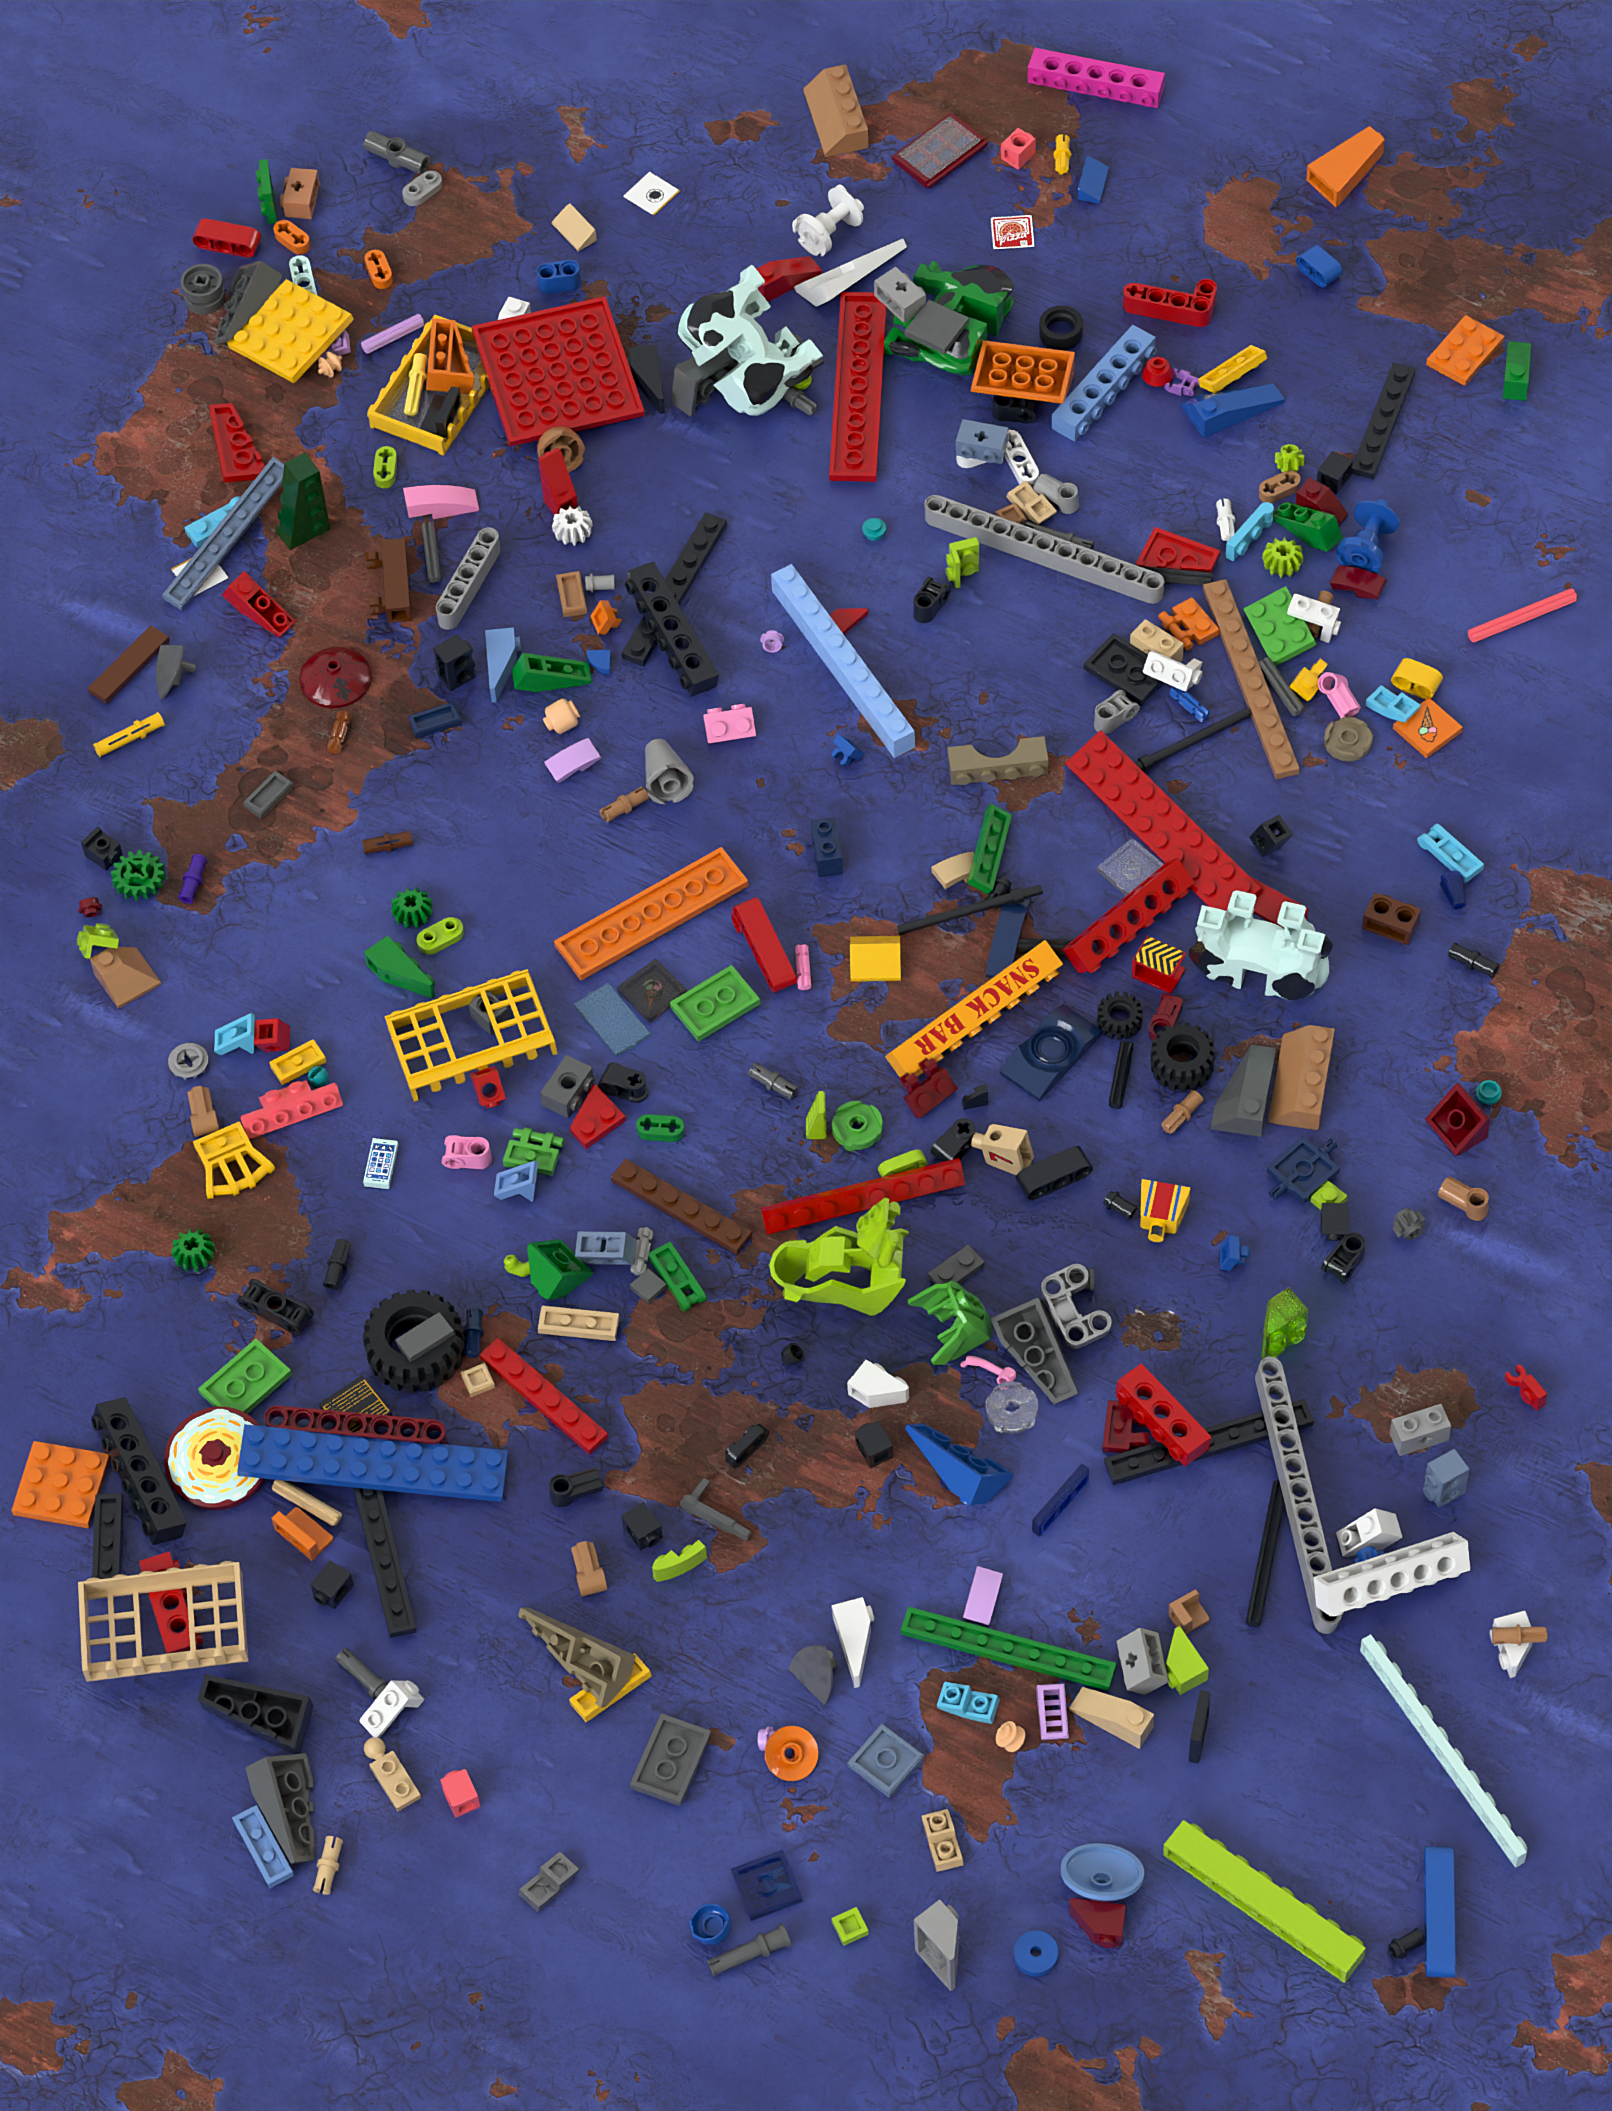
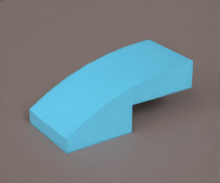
[1365,685,1421,722]

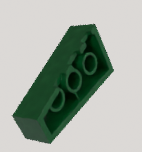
[276,452,330,550]

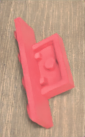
[240,1080,343,1139]

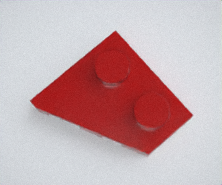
[570,1084,626,1149]

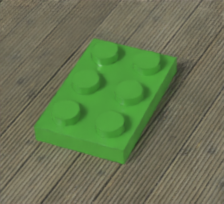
[1243,586,1317,666]
[670,965,760,1042]
[198,1339,292,1414]

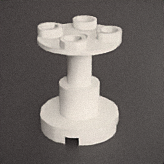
[792,185,864,256]

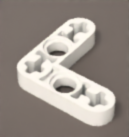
[956,430,1039,487]

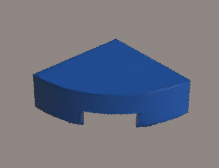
[586,650,611,674]

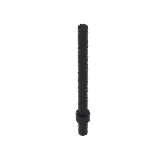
[1135,708,1251,772]
[897,884,1043,935]

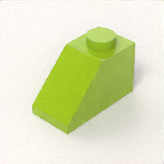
[1166,1626,1209,1695]

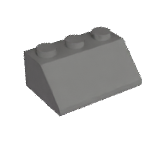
[914,1899,959,1991]

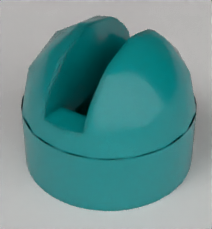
[308,1066,329,1088]

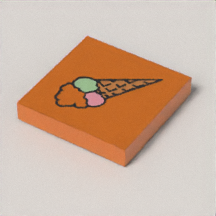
[1393,697,1463,758]

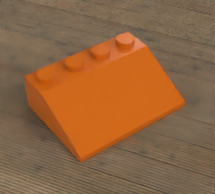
[971,340,1075,404]

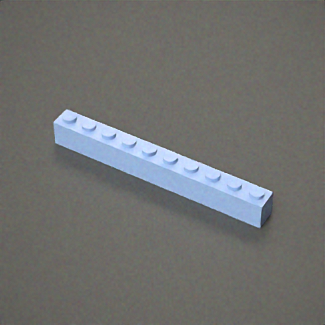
[771,564,915,758]

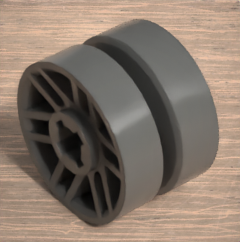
[181,264,226,315]

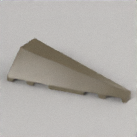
[518,1607,636,1707]

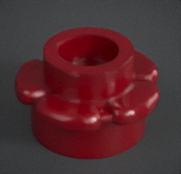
[78,897,102,918]

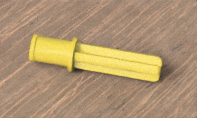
[404,353,428,417]

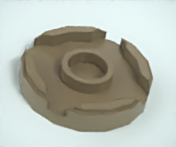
[1324,717,1373,762]

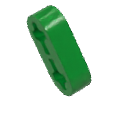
[636,1114,685,1142]

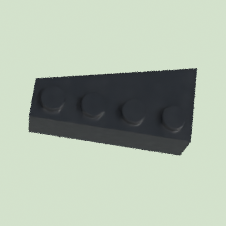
[198,1674,314,1754]

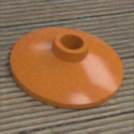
[764,1726,818,1781]

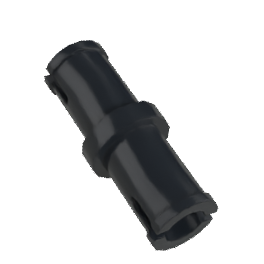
[1448,942,1500,978]

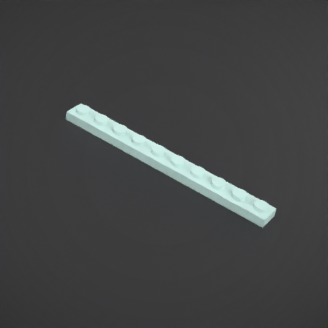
[1360,1634,1527,1868]

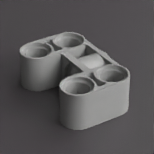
[1041,1264,1112,1349]

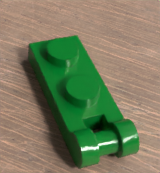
[648,1242,707,1312]

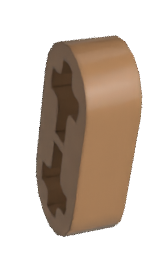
[1259,470,1300,504]

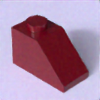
[1296,477,1348,526]
[1069,1898,1126,1948]

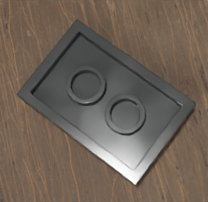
[630,1713,712,1806]

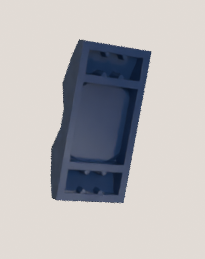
[1000,1004,1103,1101]

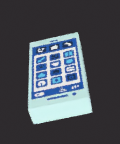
[363,1138,399,1189]

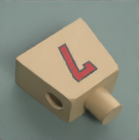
[971,1124,1034,1175]

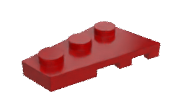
[1135,527,1220,572]

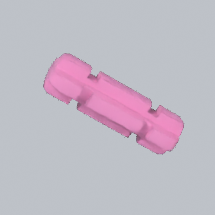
[795,944,811,990]

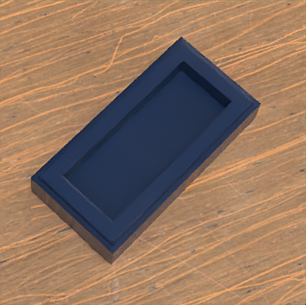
[408,702,462,739]

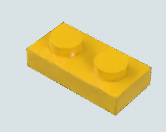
[269,1039,326,1085]

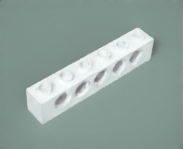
[1313,1532,1470,1616]

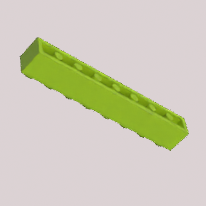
[1163,1820,1366,1983]

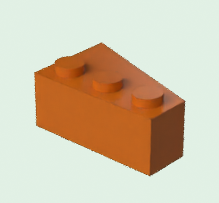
[426,318,474,394]

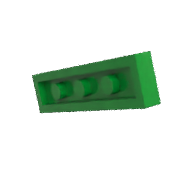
[967,803,1012,895]

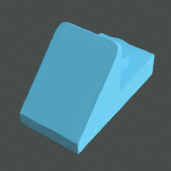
[214,1013,255,1055]

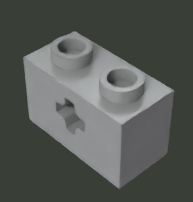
[874,267,926,323]
[1390,1404,1451,1456]
[1117,1628,1169,1695]

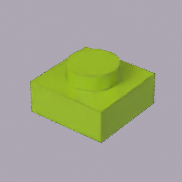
[1311,1181,1347,1210]
[831,1907,869,1946]

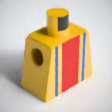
[1140,1179,1190,1242]

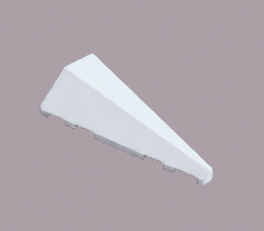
[794,239,907,307]

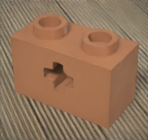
[280,168,320,219]

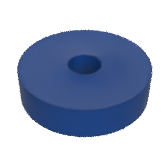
[1013,1930,1058,1977]

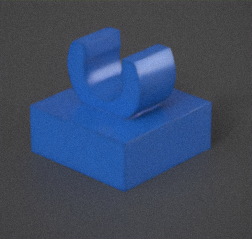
[831,734,865,767]
[1220,1235,1250,1271]

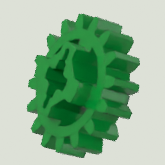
[111,850,166,901]

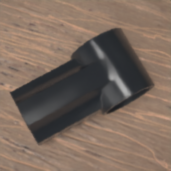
[549,1467,603,1507]

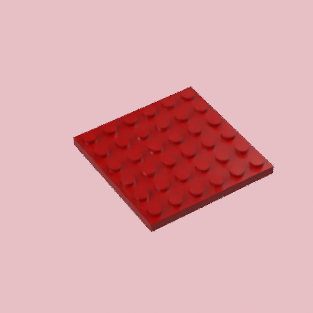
[472,296,645,447]

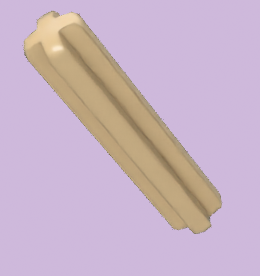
[272,1480,342,1526]

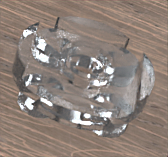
[986,1382,1038,1433]

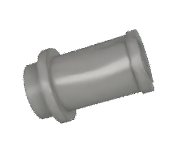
[585,574,614,593]

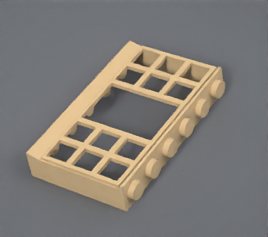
[78,1561,249,1682]

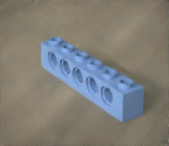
[1052,325,1157,442]

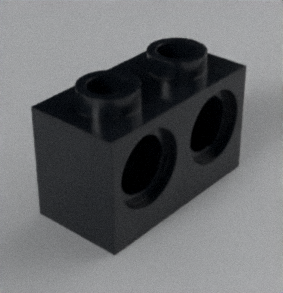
[433,634,475,691]

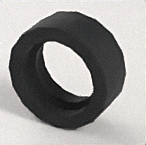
[1039,306,1083,350]

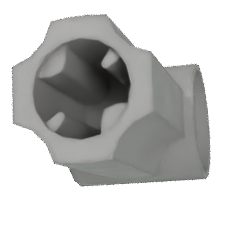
[1034,474,1079,514]

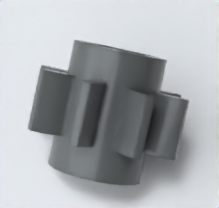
[1392,1208,1425,1240]

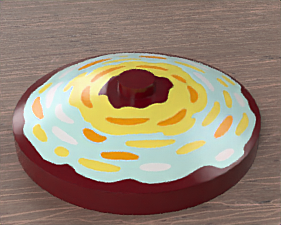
[164,1407,265,1510]

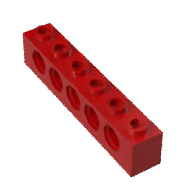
[1062,858,1195,973]

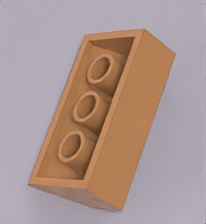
[803,64,869,157]
[1268,1025,1335,1130]

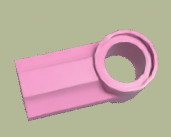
[1318,672,1361,718]

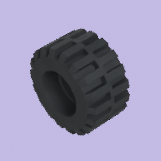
[1151,1022,1215,1092]

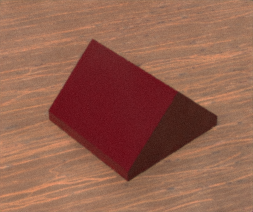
[1425,1083,1490,1156]

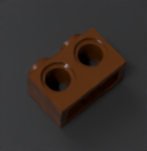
[1362,892,1421,946]

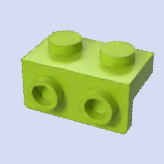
[77,923,119,959]

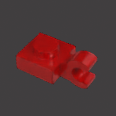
[1505,1364,1547,1411]

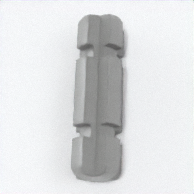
[630,1227,653,1276]

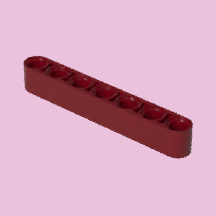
[264,1406,447,1445]

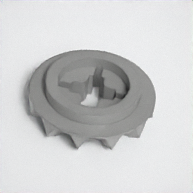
[168,1043,209,1080]

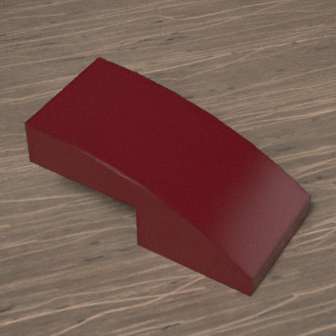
[1330,565,1387,599]

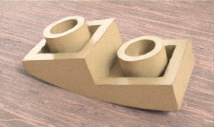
[921,1809,963,1872]

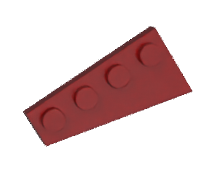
[209,403,265,483]

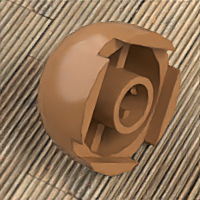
[537,426,585,473]

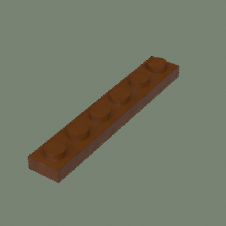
[611,1158,752,1255]

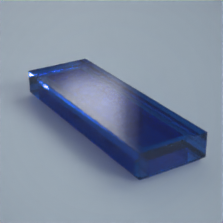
[1032,1464,1089,1537]

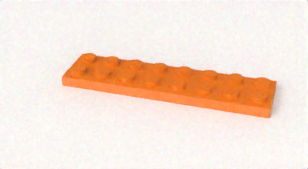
[554,847,749,981]

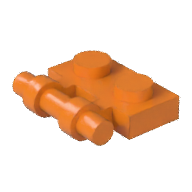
[1158,597,1219,651]

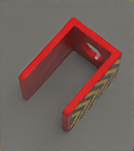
[1132,935,1186,994]

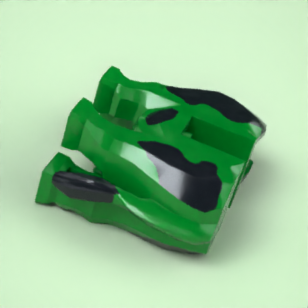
[884,261,1014,375]

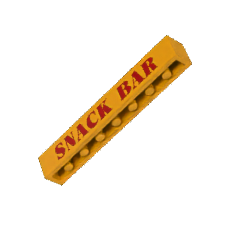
[885,940,1063,1077]

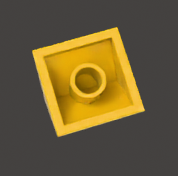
[850,936,901,981]

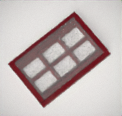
[891,113,988,189]

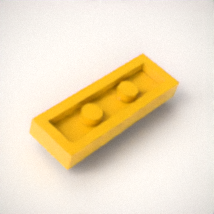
[1198,345,1267,393]
[569,1653,652,1722]

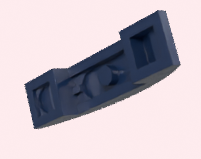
[985,892,1032,978]

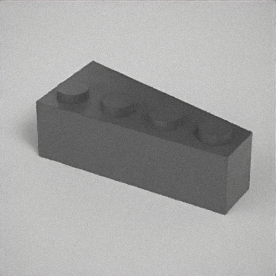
[670,347,739,417]

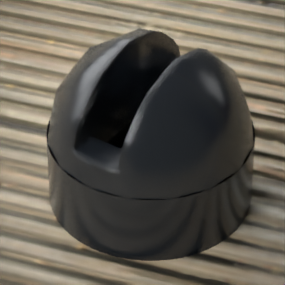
[781,1343,804,1366]

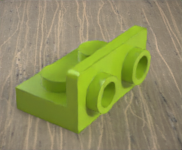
[946,537,979,589]

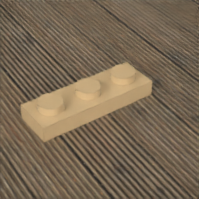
[538,1306,619,1341]

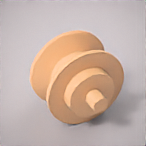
[318,352,342,378]
[996,1721,1025,1752]

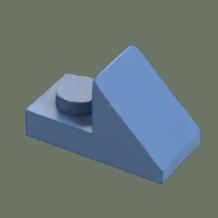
[494,1161,538,1202]

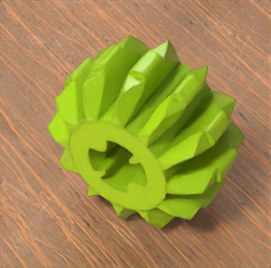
[1262,537,1303,578]

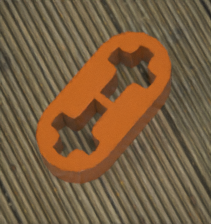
[273,220,311,255]
[364,250,393,289]

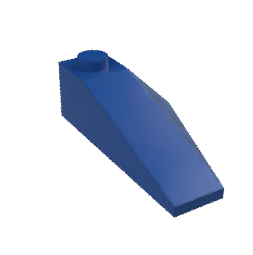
[1181,383,1285,438]
[905,1423,1014,1506]

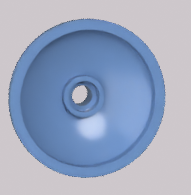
[1060,1843,1144,1901]

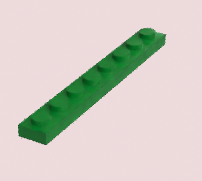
[900,1606,1117,1691]

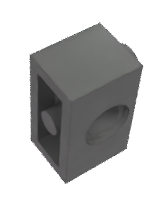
[540,1055,595,1118]

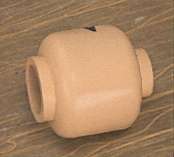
[543,698,580,734]

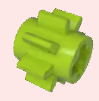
[1275,444,1304,472]

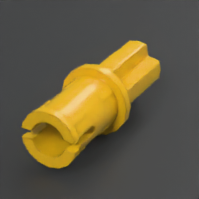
[1053,134,1071,175]

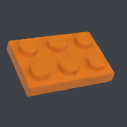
[1426,315,1504,386]

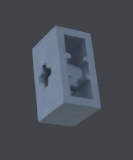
[956,419,1008,464]

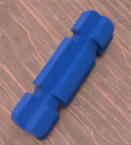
[1170,687,1210,722]

